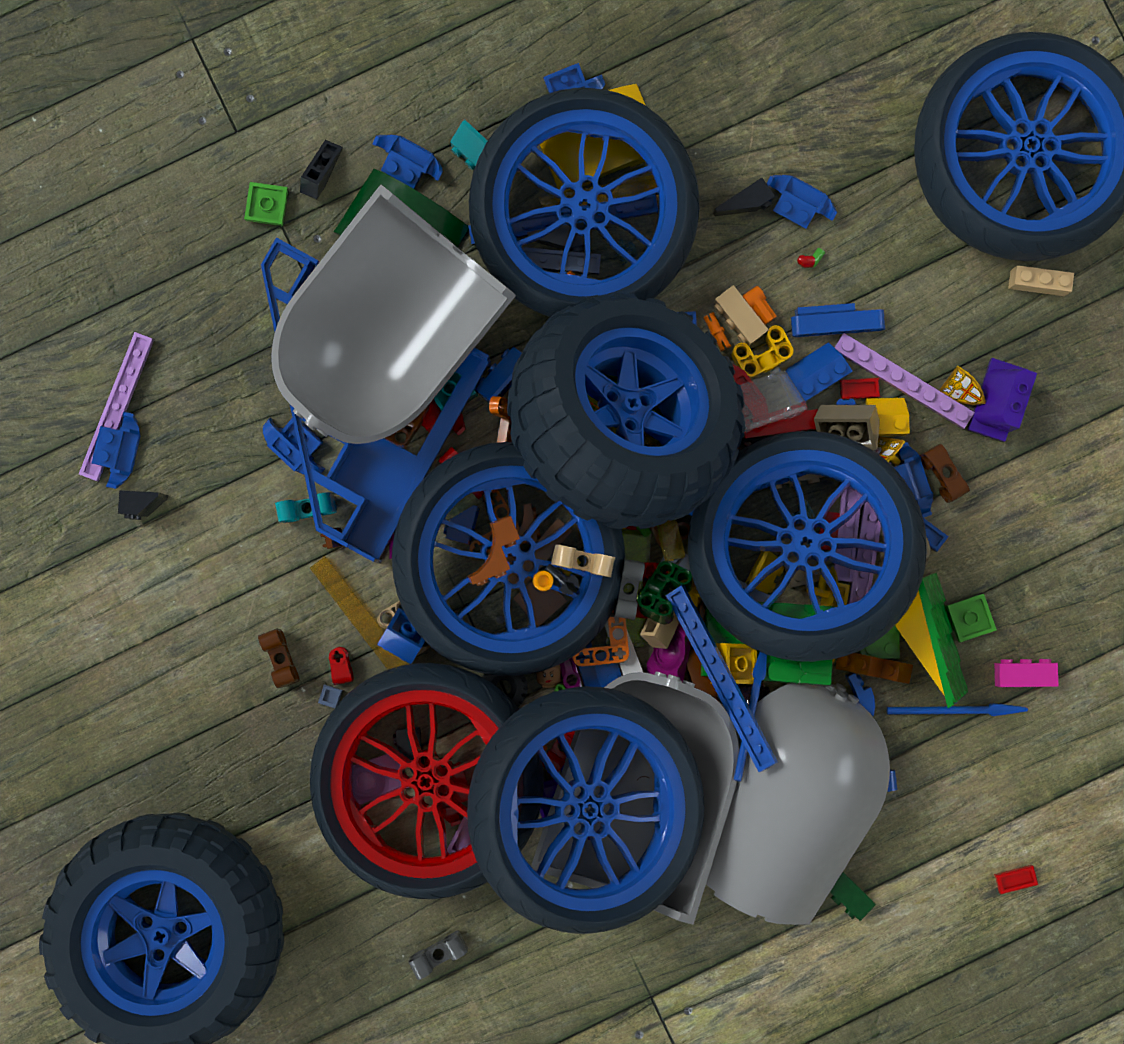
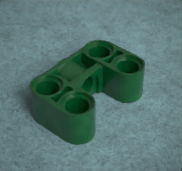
[638,561,693,625]

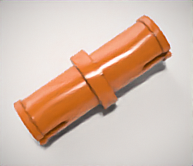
[703,312,731,352]

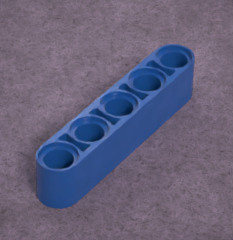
[791,309,885,337]

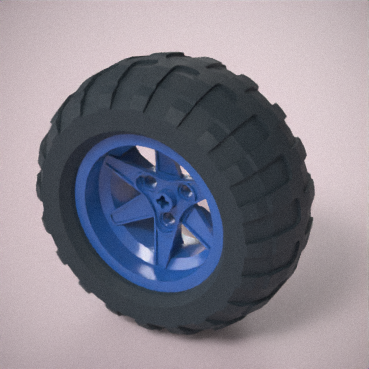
[507,293,746,529]
[39,813,284,1044]

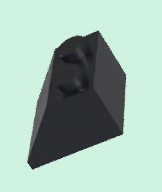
[118,490,168,520]

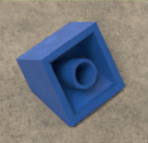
[443,505,480,545]
[377,608,425,664]

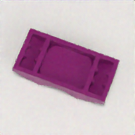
[647,622,691,683]

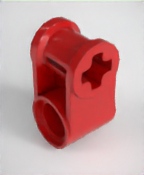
[329,647,354,685]

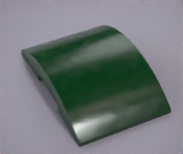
[334,169,469,248]

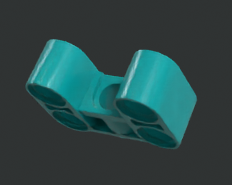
[275,492,337,523]

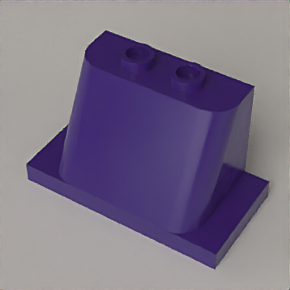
[967,358,1037,442]

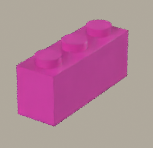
[994,659,1058,687]

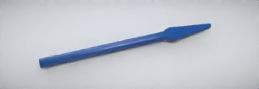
[734,652,767,782]
[887,703,1028,716]

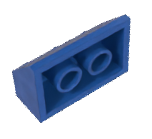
[780,342,852,405]
[475,347,522,403]

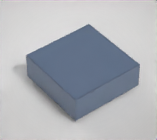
[318,684,343,708]

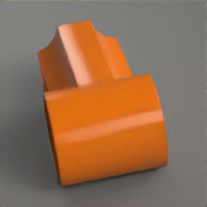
[742,286,777,325]

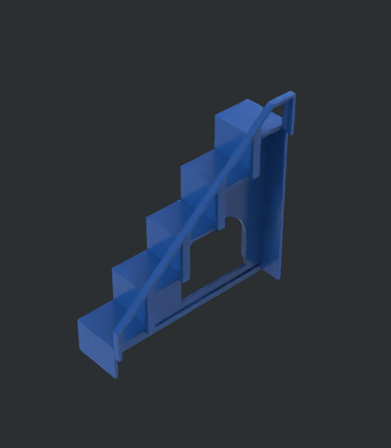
[261,237,492,563]

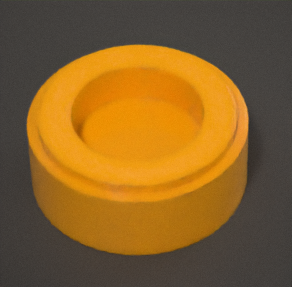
[533,571,554,591]

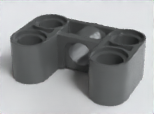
[614,559,645,620]
[408,930,468,980]

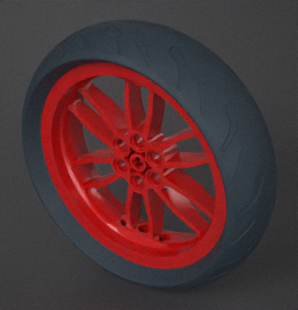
[310,663,544,899]

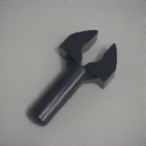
[546,564,579,595]

